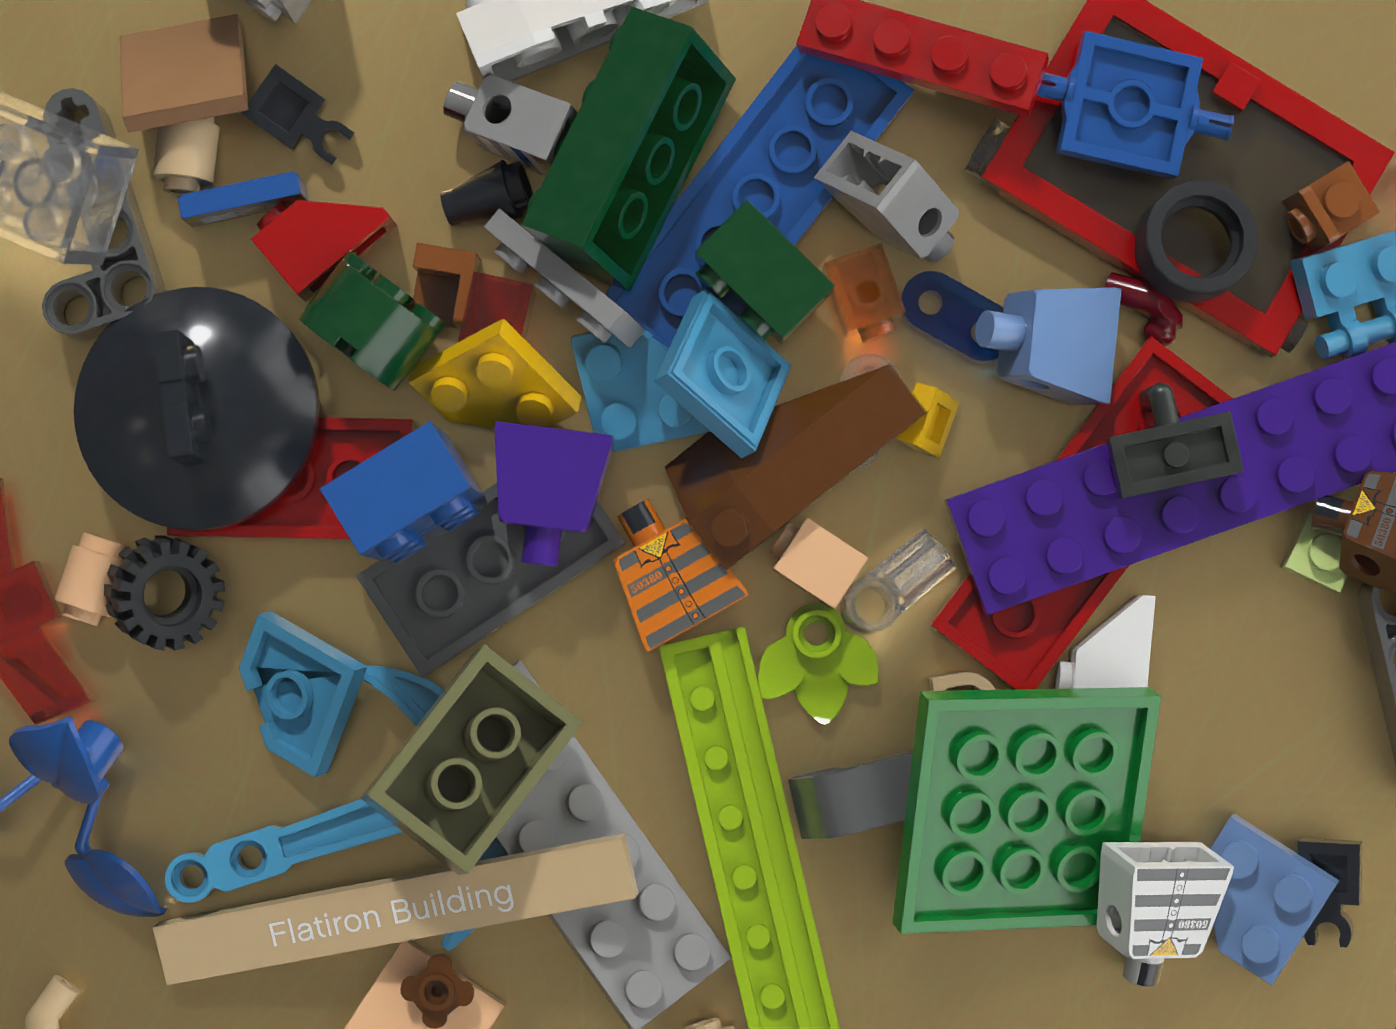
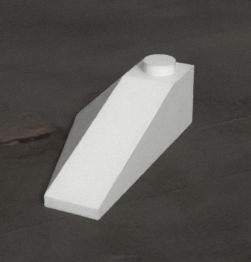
[456,0,709,82]

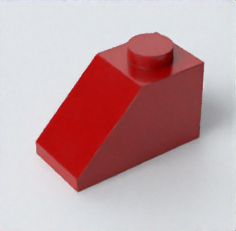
[251,200,397,302]

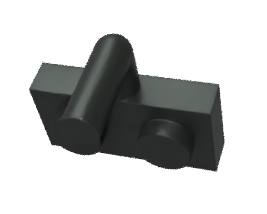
[1105,382,1244,499]

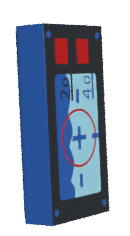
[177,171,309,228]

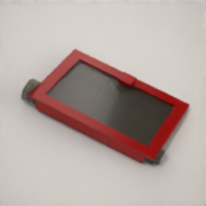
[963,0,1395,358]

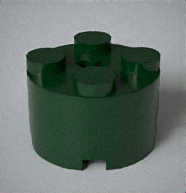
[298,250,447,391]

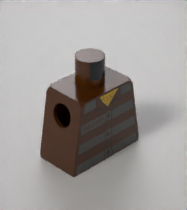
[1311,470,1396,596]

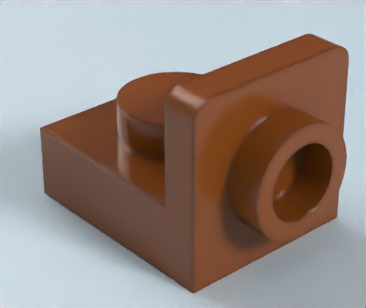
[1282,161,1380,253]

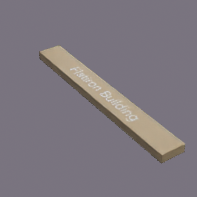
[152,833,639,985]

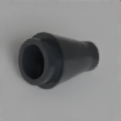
[440,160,533,227]

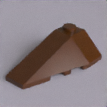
[665,364,927,570]

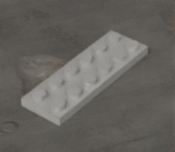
[494,660,731,1029]

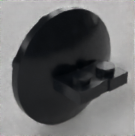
[74,287,320,531]

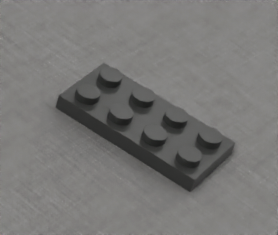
[356,483,626,677]

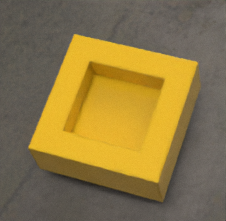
[896,382,960,459]

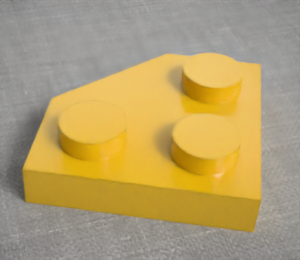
[409,318,582,429]

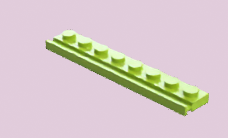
[659,626,840,1029]

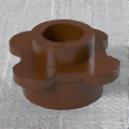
[400,954,474,1028]

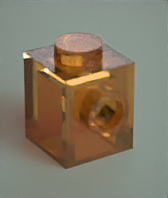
[822,243,906,343]

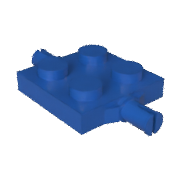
[1037,31,1234,180]

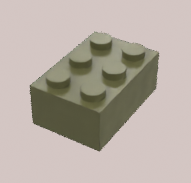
[360,644,584,875]

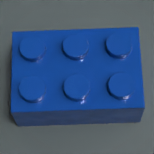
[320,421,486,564]

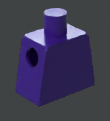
[494,421,614,567]

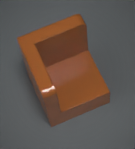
[411,242,482,331]

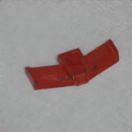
[0,478,95,725]

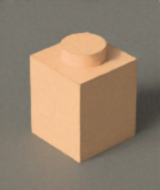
[769,518,868,609]

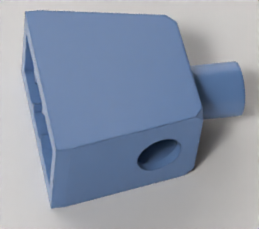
[975,287,1122,405]

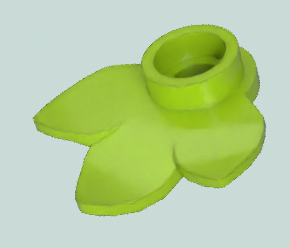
[758,603,879,725]

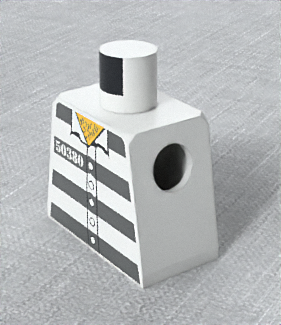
[1097,842,1234,987]

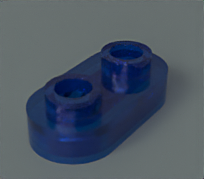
[900,271,1004,363]

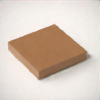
[120,14,248,133]

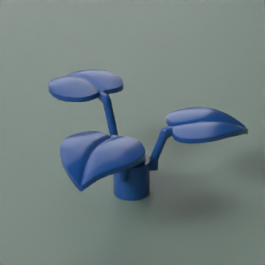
[0,717,168,917]

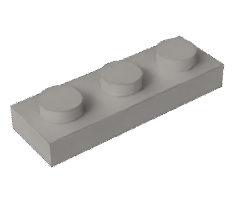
[484,209,645,349]

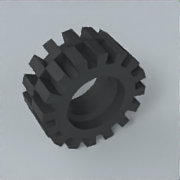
[104,535,225,651]

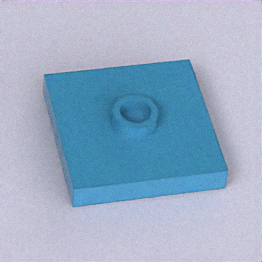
[654,289,792,458]

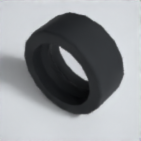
[1134,181,1258,303]

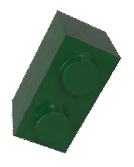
[695,200,835,345]

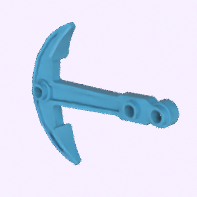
[165,666,505,951]

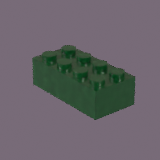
[521,6,736,292]

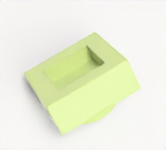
[1281,512,1348,593]

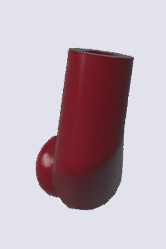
[1104,272,1183,346]

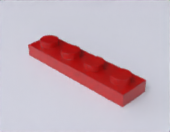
[796,0,1049,118]

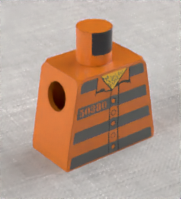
[613,499,749,652]

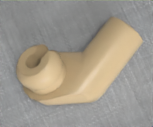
[24,975,80,1029]

